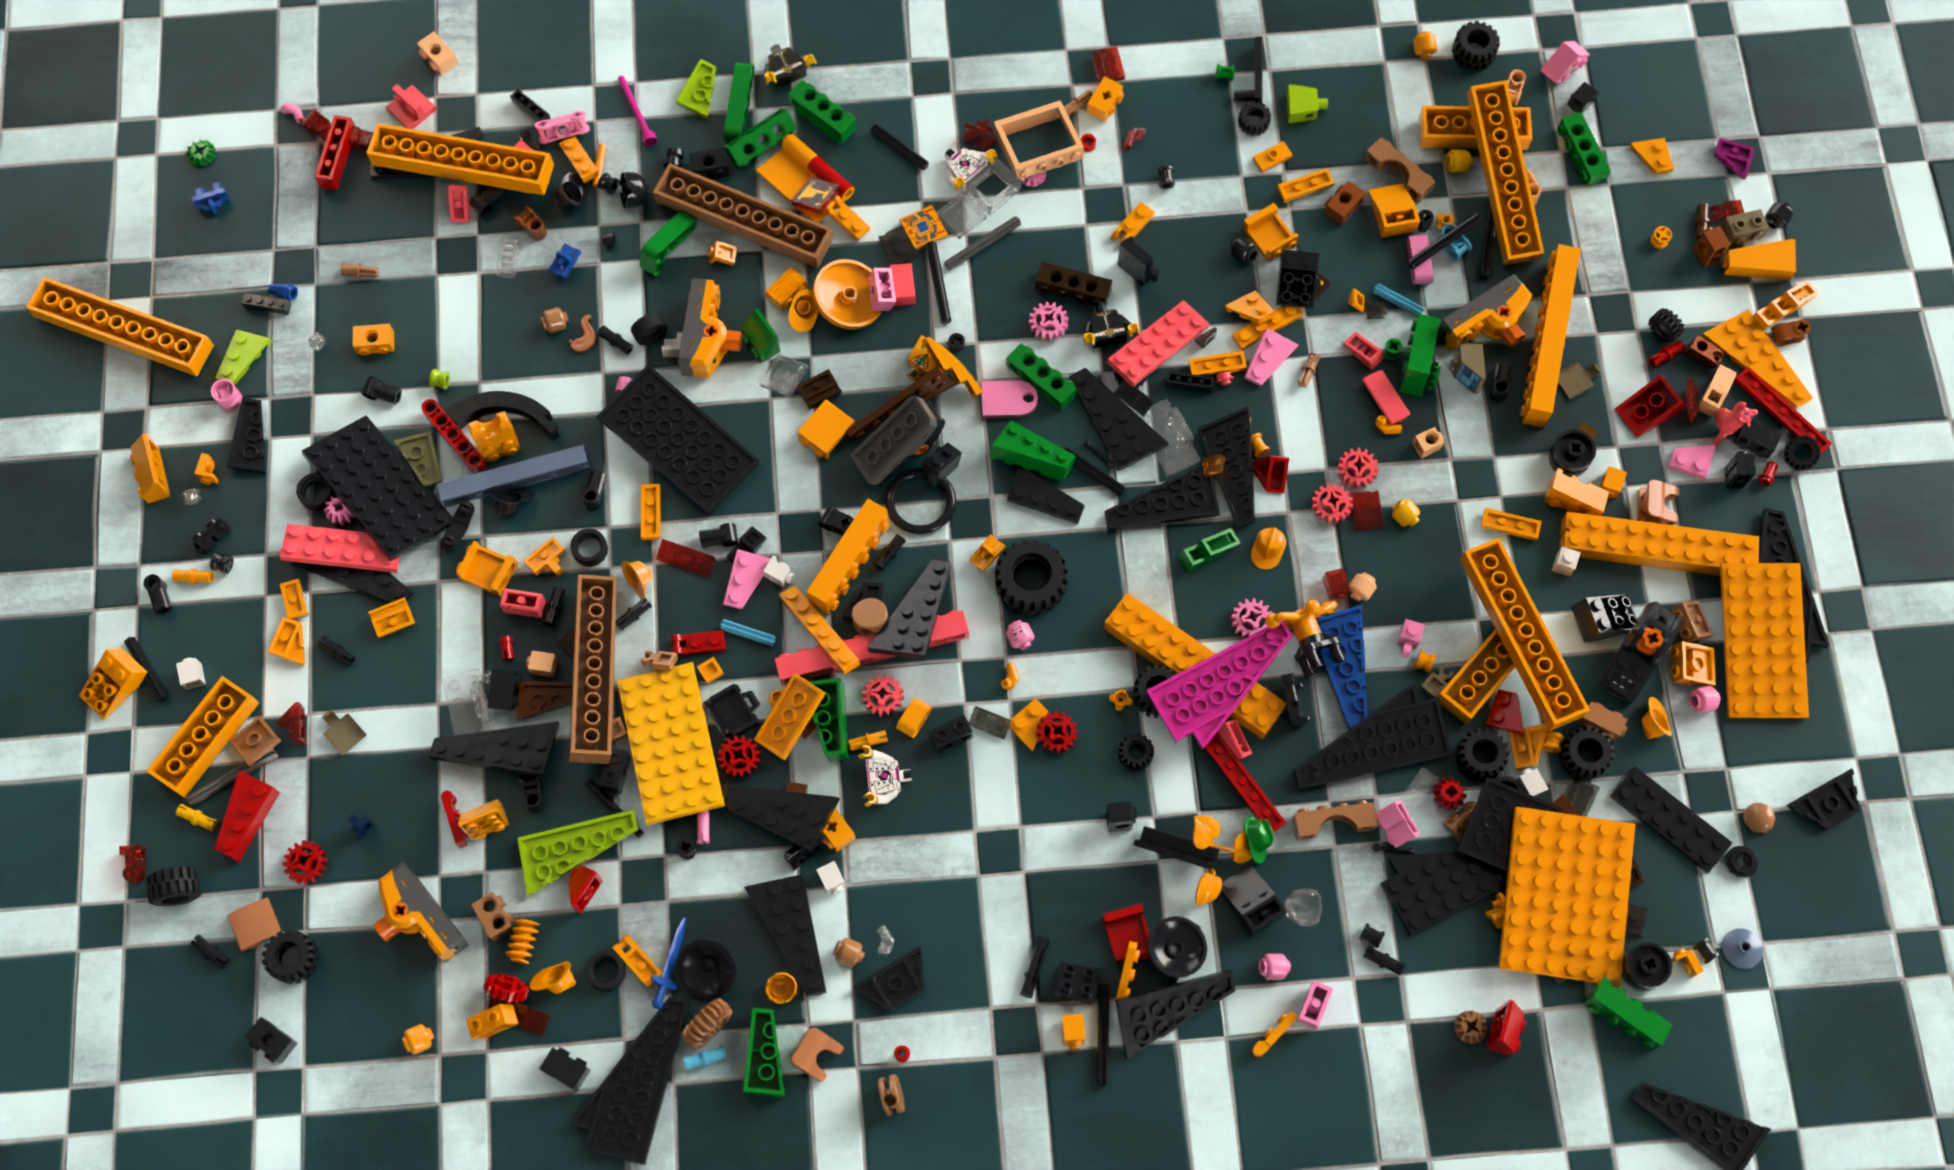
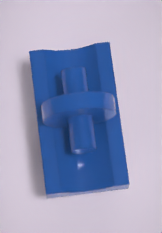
[192,182,230,214]
[549,243,581,279]

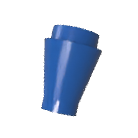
[268,283,298,301]

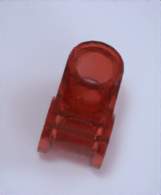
[300,108,331,141]

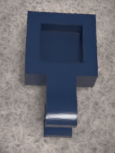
[347,814,374,839]

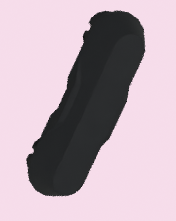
[441,501,475,551]

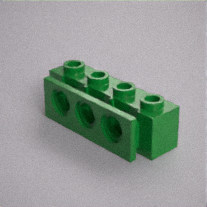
[788,80,856,144]

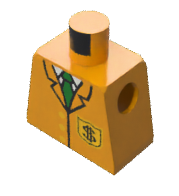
[907,335,937,382]

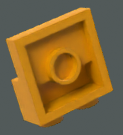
[1669,641,1716,687]

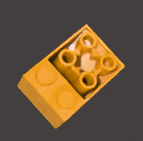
[1368,184,1420,238]
[79,649,147,719]
[458,799,510,840]

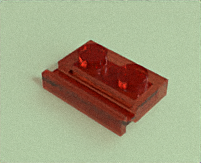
[1092,46,1125,83]
[1686,378,1699,424]
[1350,490,1384,530]

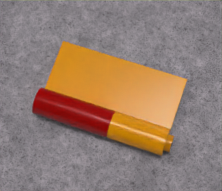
[756,134,855,223]

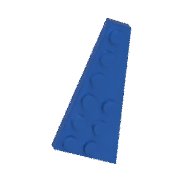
[1316,605,1368,730]

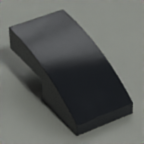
[1114,379,1155,417]
[727,526,766,563]

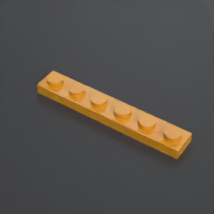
[779,585,860,675]

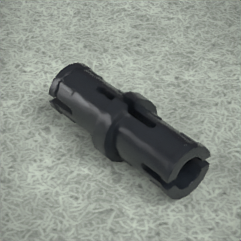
[597,325,634,355]
[874,534,906,571]
[542,587,565,627]
[616,598,652,631]
[317,636,356,667]
[191,934,230,969]
[1363,945,1406,976]

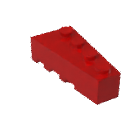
[215,771,280,863]

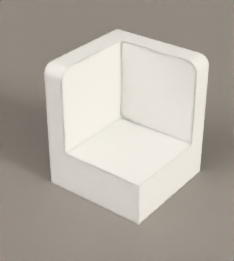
[661,332,682,357]

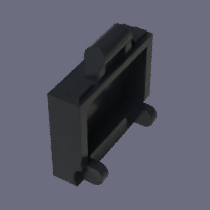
[1117,236,1159,286]
[1281,673,1311,729]
[702,683,760,744]

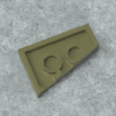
[394,431,443,487]

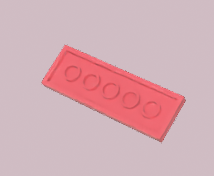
[1107,300,1210,387]
[280,524,401,573]

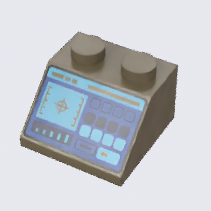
[1450,344,1486,394]

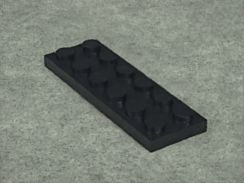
[1610,766,1733,874]

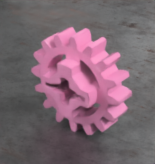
[1029,302,1069,341]
[1231,598,1273,638]

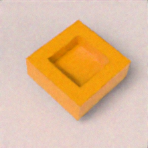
[697,657,724,684]

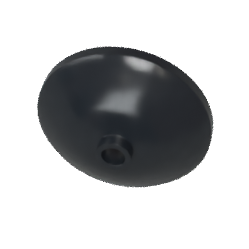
[1147,916,1207,978]
[677,939,737,999]

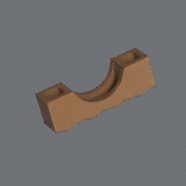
[1364,137,1435,204]
[1292,800,1378,840]

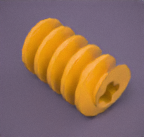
[505,919,540,965]

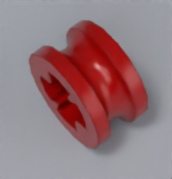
[1080,134,1096,152]

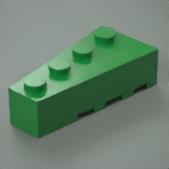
[1399,314,1441,397]
[809,678,849,762]
[1583,977,1673,1049]
[743,1008,785,1098]

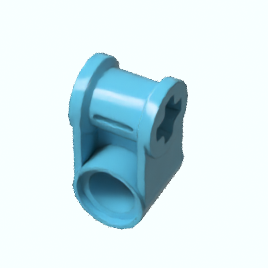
[1438,224,1472,260]

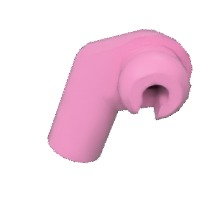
[281,102,305,124]

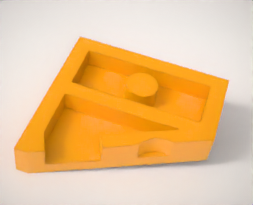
[267,617,305,666]

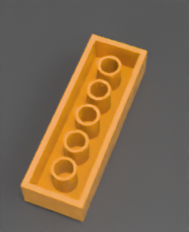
[1419,106,1532,150]
[806,499,890,615]
[1438,629,1516,725]
[146,676,259,798]

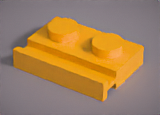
[368,597,416,638]

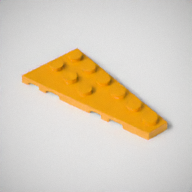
[1701,310,1813,409]

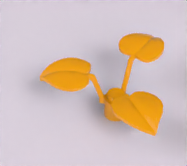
[1192,816,1252,906]

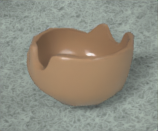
[1743,803,1775,834]

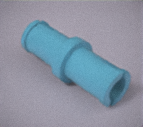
[683,1046,727,1070]

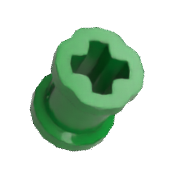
[1215,64,1235,81]
[1383,338,1402,361]

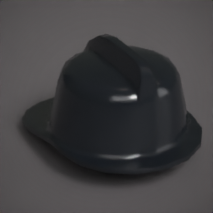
[555,172,588,208]
[490,488,534,516]

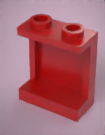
[1102,903,1150,966]

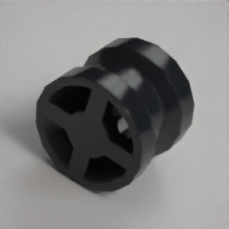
[597,172,619,195]
[210,552,234,574]

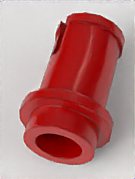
[1759,461,1778,486]
[498,635,515,661]
[894,1045,910,1063]

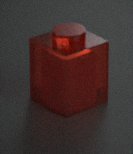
[1323,568,1350,600]

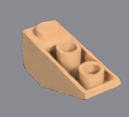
[1696,364,1737,418]

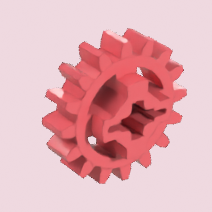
[1337,448,1379,489]
[1311,483,1353,524]
[862,674,904,717]

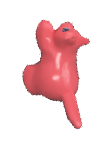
[1712,401,1758,446]

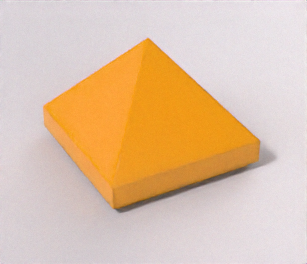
[1348,288,1364,312]

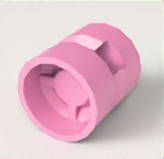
[211,379,243,412]

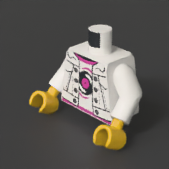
[944,148,998,192]
[858,745,912,807]

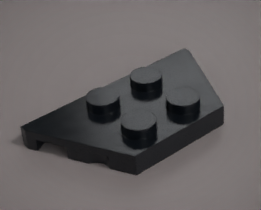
[1787,768,1860,831]
[852,946,925,1013]

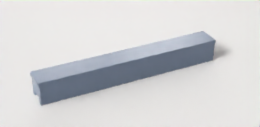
[436,444,590,508]

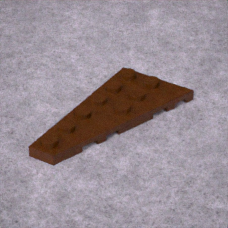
[846,366,956,440]

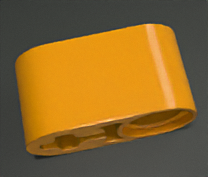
[896,697,932,738]

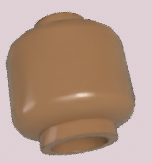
[540,307,569,334]
[833,938,865,968]

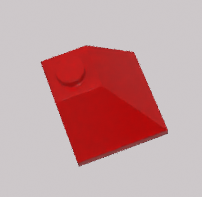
[569,865,603,915]

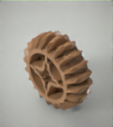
[682,999,732,1049]

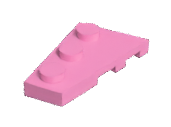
[1244,328,1299,386]
[723,549,771,610]

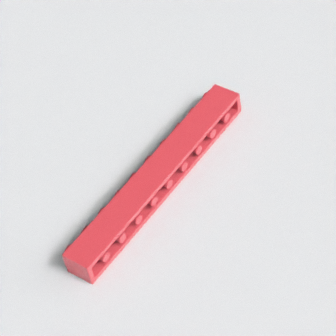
[775,610,969,686]

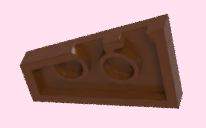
[516,681,572,721]

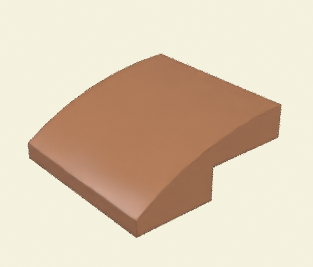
[227,897,281,952]

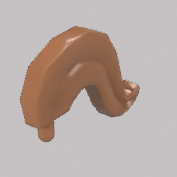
[568,315,596,353]

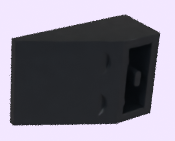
[1276,250,1319,309]
[1571,594,1637,642]
[1221,865,1287,936]

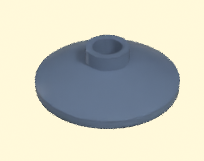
[1722,928,1763,969]

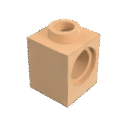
[1412,427,1444,459]
[526,651,558,678]

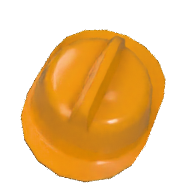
[788,289,819,333]
[1251,527,1286,570]
[621,561,652,600]
[1641,697,1672,739]
[530,961,576,994]

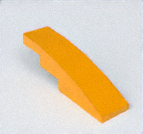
[1752,281,1819,330]
[922,337,983,398]

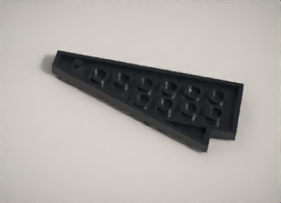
[571,996,690,1166]

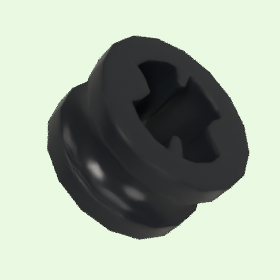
[948,333,965,352]

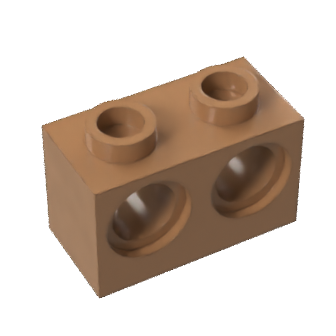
[471,892,515,942]

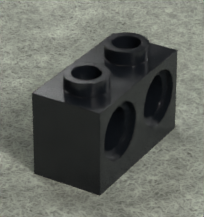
[929,715,973,754]

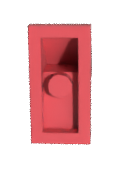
[448,185,471,222]

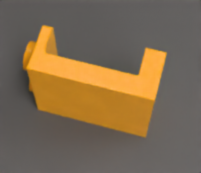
[1242,203,1299,261]
[797,400,855,460]
[456,541,518,597]

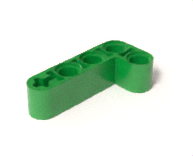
[639,211,698,277]

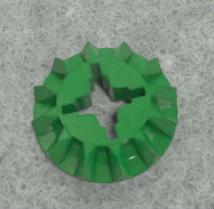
[186,139,216,166]
[1427,362,1441,392]

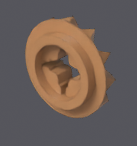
[1454,1010,1488,1044]

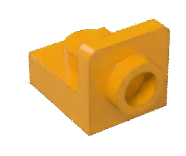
[707,241,737,265]
[194,453,219,485]
[1671,948,1704,978]

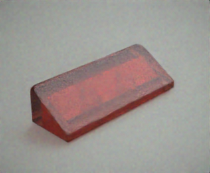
[656,539,717,578]
[488,996,551,1036]

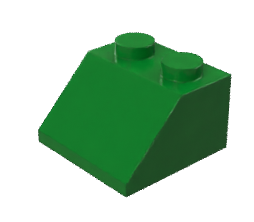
[741,308,781,363]

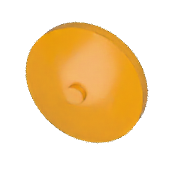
[813,259,882,330]

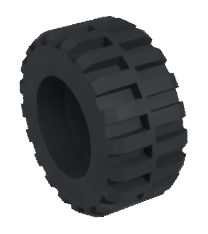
[995,539,1068,616]

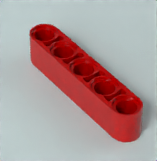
[421,399,486,474]

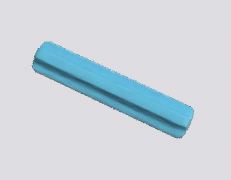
[1373,283,1424,317]
[720,619,776,646]

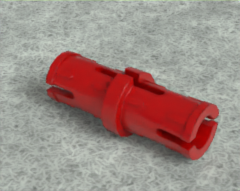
[1648,340,1686,368]

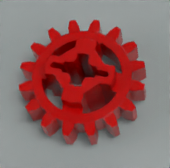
[1035,711,1079,754]
[718,735,761,778]
[282,840,328,885]
[483,974,529,1003]

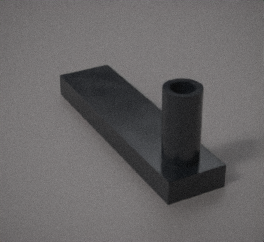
[1234,36,1263,105]

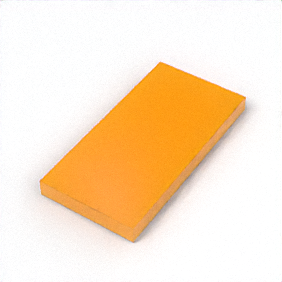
[754,673,826,760]

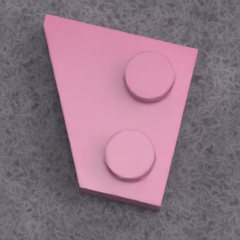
[1668,445,1716,480]

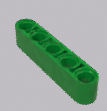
[724,62,754,140]

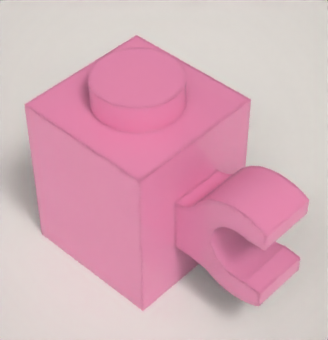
[1397,619,1424,658]

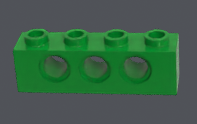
[723,109,797,167]
[1557,112,1611,186]
[1006,343,1077,411]

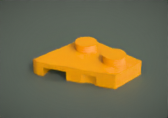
[1629,138,1674,175]
[1225,290,1275,325]
[1007,698,1048,752]
[1509,724,1548,770]

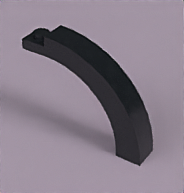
[444,391,560,440]

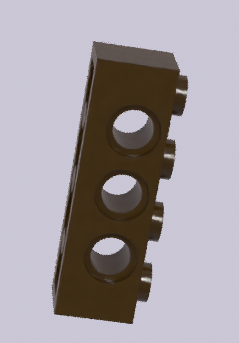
[1035,262,1112,306]

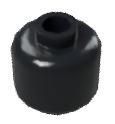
[1765,201,1793,229]
[1231,236,1258,264]

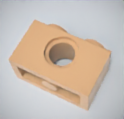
[417,31,459,75]

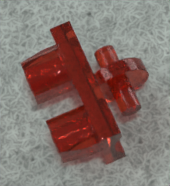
[963,119,997,151]

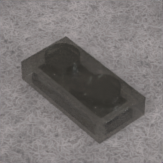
[969,706,1012,739]

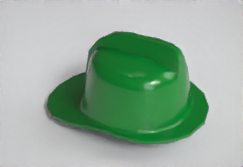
[1244,816,1274,864]

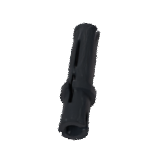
[1020,936,1050,999]

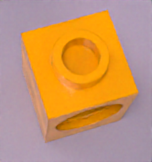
[1600,466,1627,499]

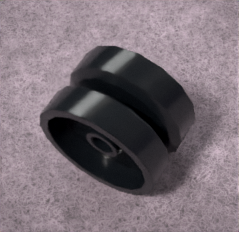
[1548,430,1596,477]
[1621,942,1673,992]

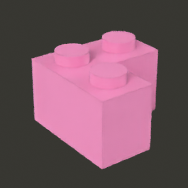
[1541,41,1590,84]

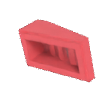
[1343,332,1384,370]
[1218,718,1252,760]

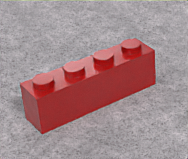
[315,115,357,191]

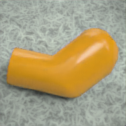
[1375,416,1402,435]
[1001,662,1019,690]

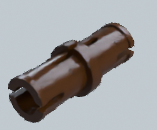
[1695,203,1710,240]

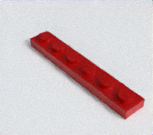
[1734,366,1832,455]
[1204,732,1286,833]

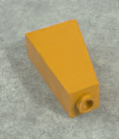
[1721,239,1796,280]

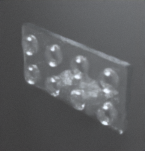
[1136,399,1201,477]
[442,668,495,735]

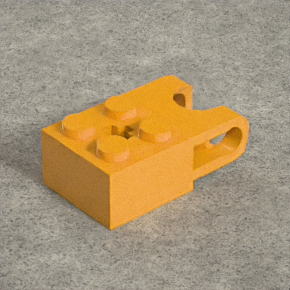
[468,411,521,462]

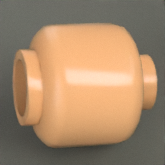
[1348,572,1377,602]

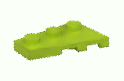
[676,59,716,120]
[215,329,273,385]

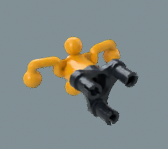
[1265,600,1346,678]

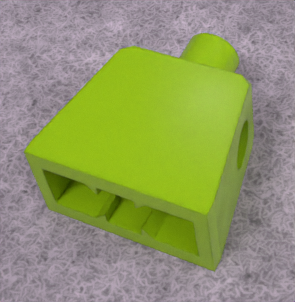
[1286,84,1328,123]

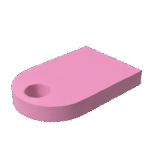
[982,381,1038,419]

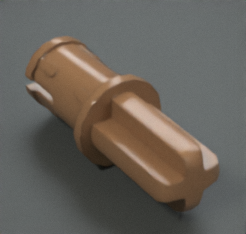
[1064,90,1093,117]
[341,263,379,278]
[1297,353,1321,388]

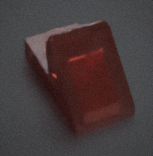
[276,702,306,745]

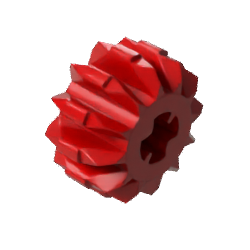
[1432,777,1467,811]

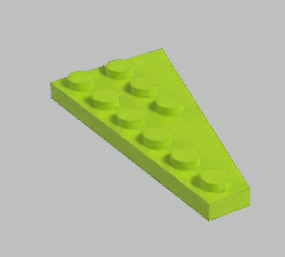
[517,809,639,897]

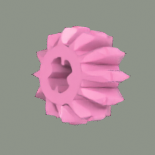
[324,496,354,526]

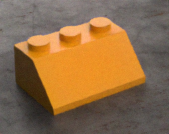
[130,433,171,504]

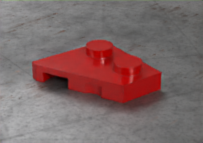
[1486,689,1524,735]

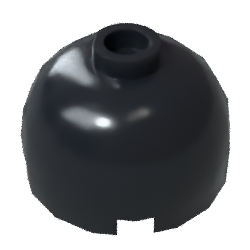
[619,172,650,208]

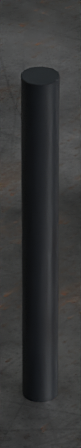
[585,779,644,838]

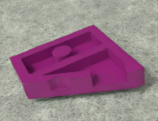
[1714,138,1755,180]

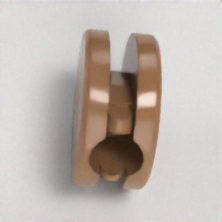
[852,598,889,636]
[878,1074,905,1116]

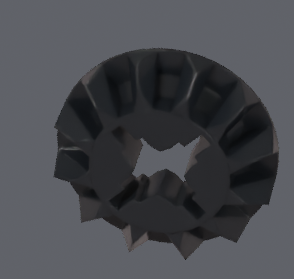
[1725,846,1758,878]

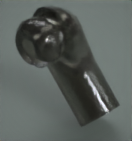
[519,129,542,152]

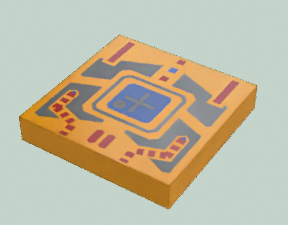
[899,205,948,251]

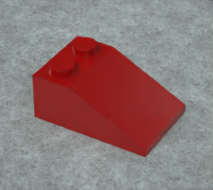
[1615,374,1687,438]
[1486,1000,1526,1056]

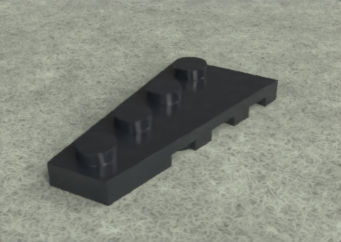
[227,397,266,474]
[1007,465,1085,524]

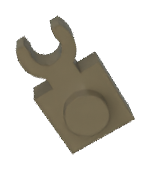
[1420,664,1454,698]

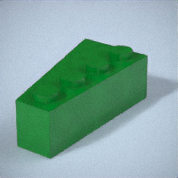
[989,420,1076,481]

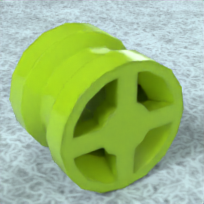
[429,369,450,390]

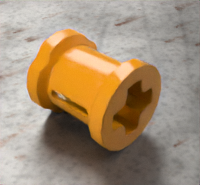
[1251,433,1270,458]

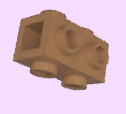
[1579,701,1628,742]

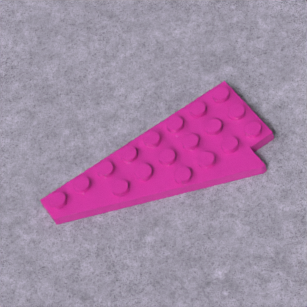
[1146,620,1292,749]

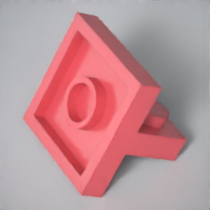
[385,84,437,129]

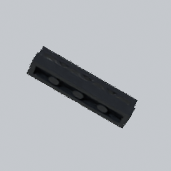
[1133,826,1220,869]

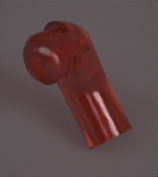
[1123,127,1146,150]

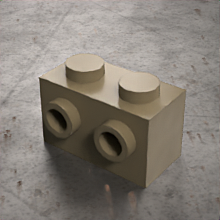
[1721,209,1768,244]

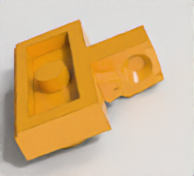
[523,537,566,577]

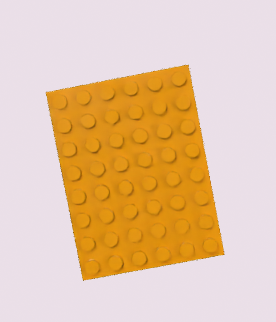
[1498,807,1635,986]

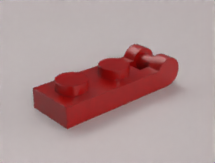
[670,630,726,656]
[441,791,468,848]

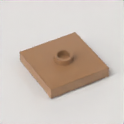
[229,716,281,767]

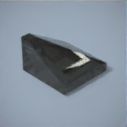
[1365,301,1387,319]
[1194,327,1217,348]

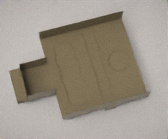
[1558,361,1602,400]
[322,710,367,756]

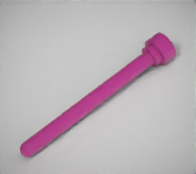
[618,75,658,146]

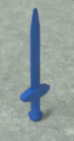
[651,918,686,1009]

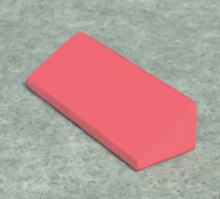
[1362,370,1410,425]

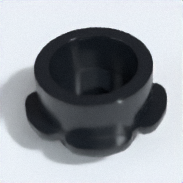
[602,231,616,249]

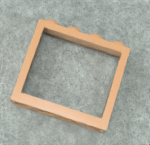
[994,100,1084,180]

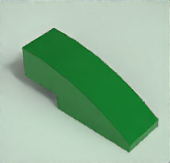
[1178,528,1241,572]

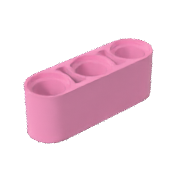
[1407,235,1433,285]

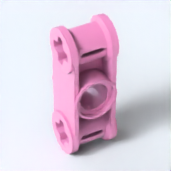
[535,111,590,144]

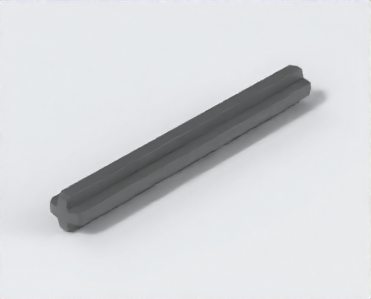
[944,216,1021,271]
[186,748,278,806]

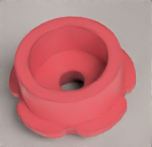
[1216,372,1234,386]

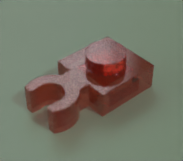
[1710,199,1745,220]

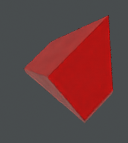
[1253,455,1289,494]

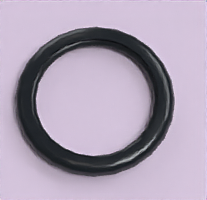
[885,468,956,534]

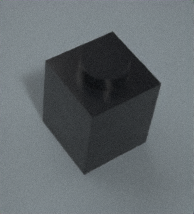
[1567,82,1598,114]

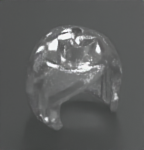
[1284,888,1322,926]

